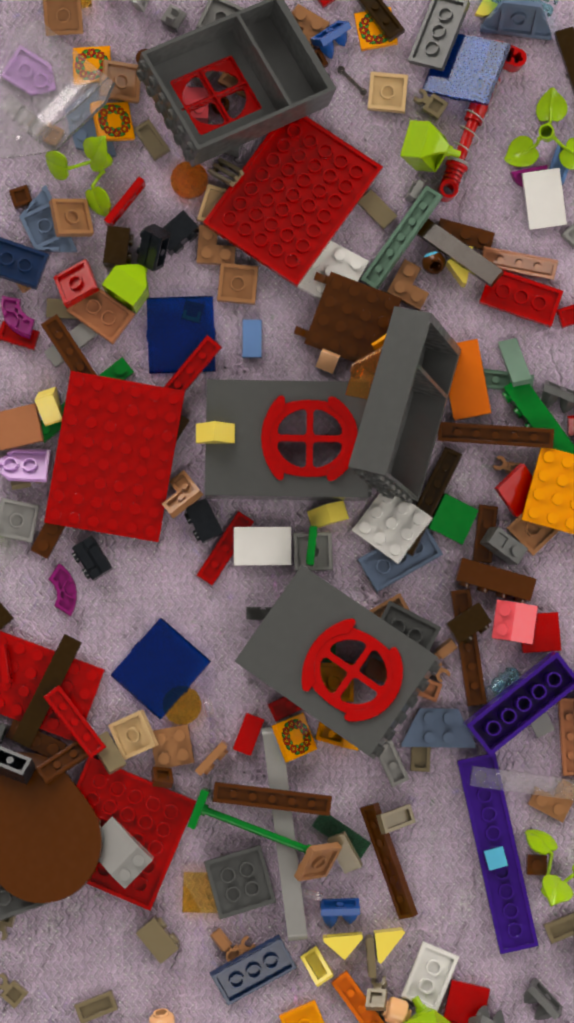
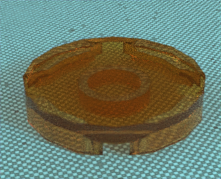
[171,161,208,199]

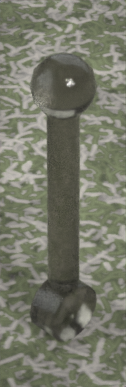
[337,66,367,96]

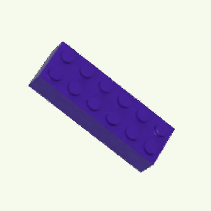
[463,651,574,756]

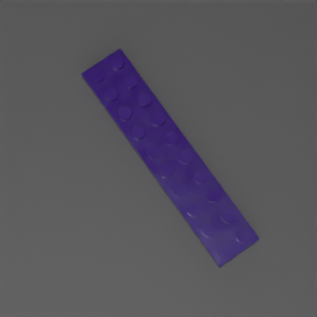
[457,753,539,954]

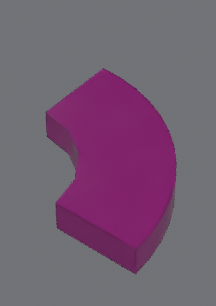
[1,295,35,339]
[48,563,77,616]

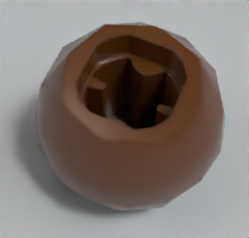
[422,250,446,275]

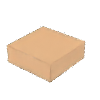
[315,349,340,374]

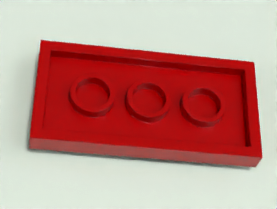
[479,271,563,328]

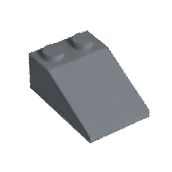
[99,816,154,889]

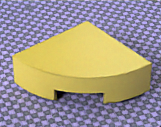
[475,0,498,17]

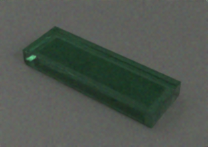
[312,815,371,859]

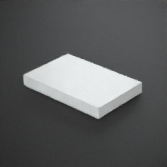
[521,168,567,230]
[233,527,291,566]
[401,941,459,1012]

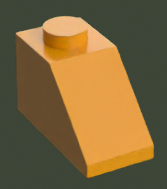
[315,722,358,750]

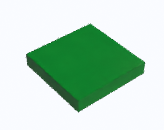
[428,493,479,545]

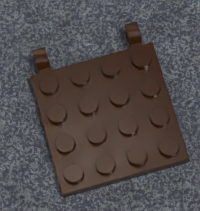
[294,272,402,370]

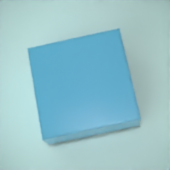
[483,846,508,871]

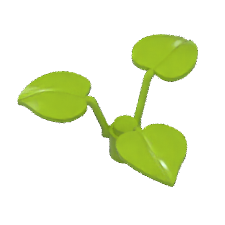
[504,87,574,170]
[45,136,113,217]
[524,829,574,906]

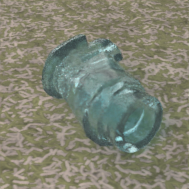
[489,667,520,694]

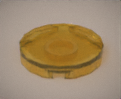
[163,686,202,725]

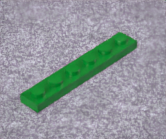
[41,357,134,443]

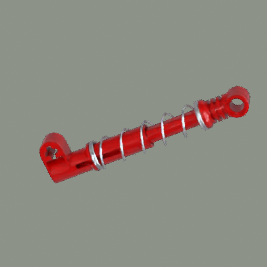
[437,40,527,202]

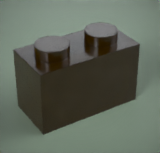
[103,226,135,268]
[445,602,492,644]

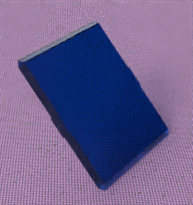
[422,34,511,106]
[146,296,216,374]
[111,618,211,720]

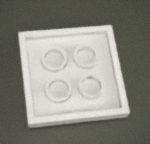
[297,241,369,300]
[352,493,433,564]

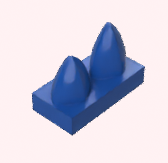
[310,20,351,59]
[320,898,360,929]

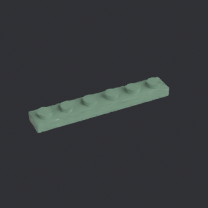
[361,185,443,289]

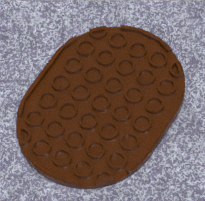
[0,752,103,903]

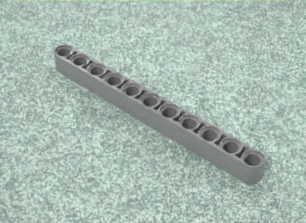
[262,727,308,942]

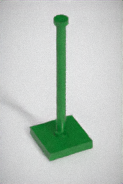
[187,787,312,855]

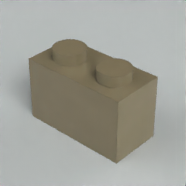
[136,915,180,964]

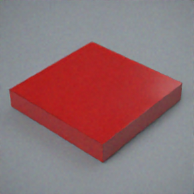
[53,259,100,309]
[494,463,532,517]
[521,612,561,653]
[443,979,490,1023]

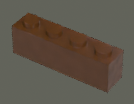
[454,558,537,604]

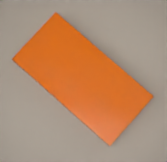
[449,339,492,421]

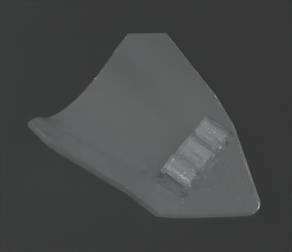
[0,20,115,159]

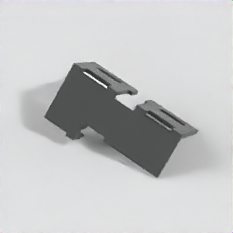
[246,607,272,620]

